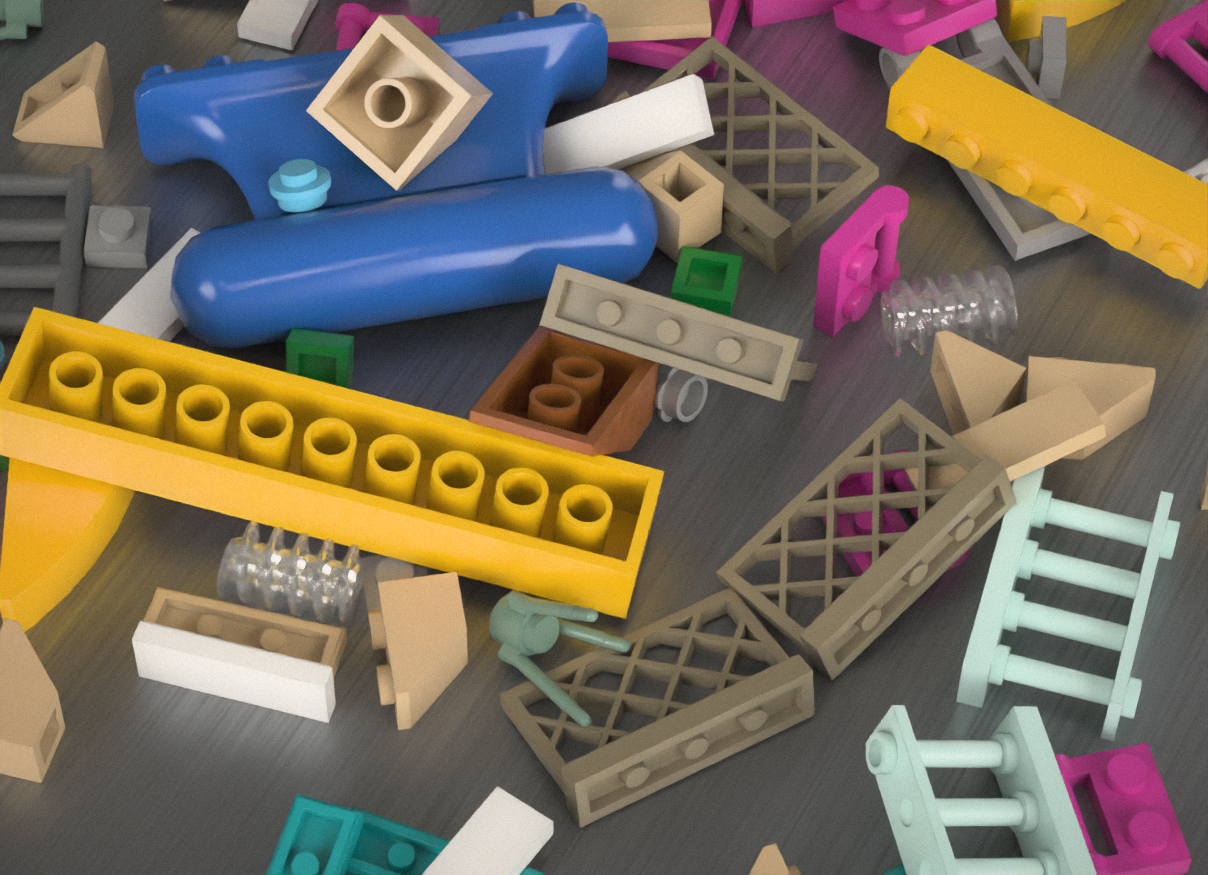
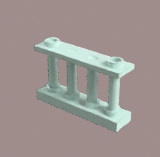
[956,466,1181,741]
[865,705,1097,875]

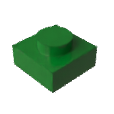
[671,246,743,317]
[286,328,354,389]

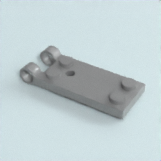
[879,18,1091,261]

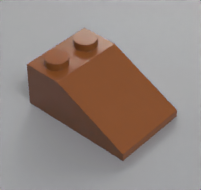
[469,325,659,457]

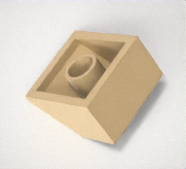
[306,15,493,191]

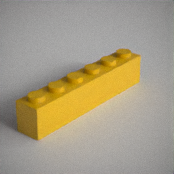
[885,44,1208,289]

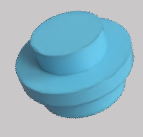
[268,159,331,212]

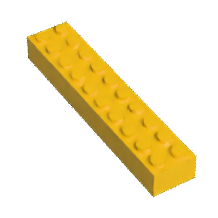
[0,307,665,619]

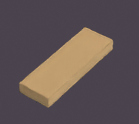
[533,0,711,42]
[903,379,1107,509]
[143,587,348,679]

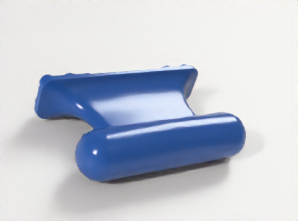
[133,2,659,349]

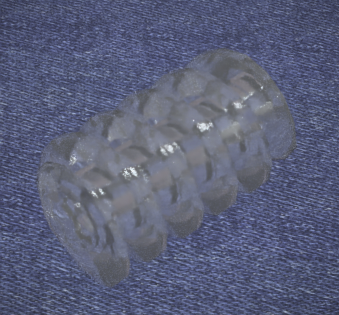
[881,265,1018,360]
[217,521,364,629]

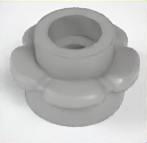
[654,366,708,422]

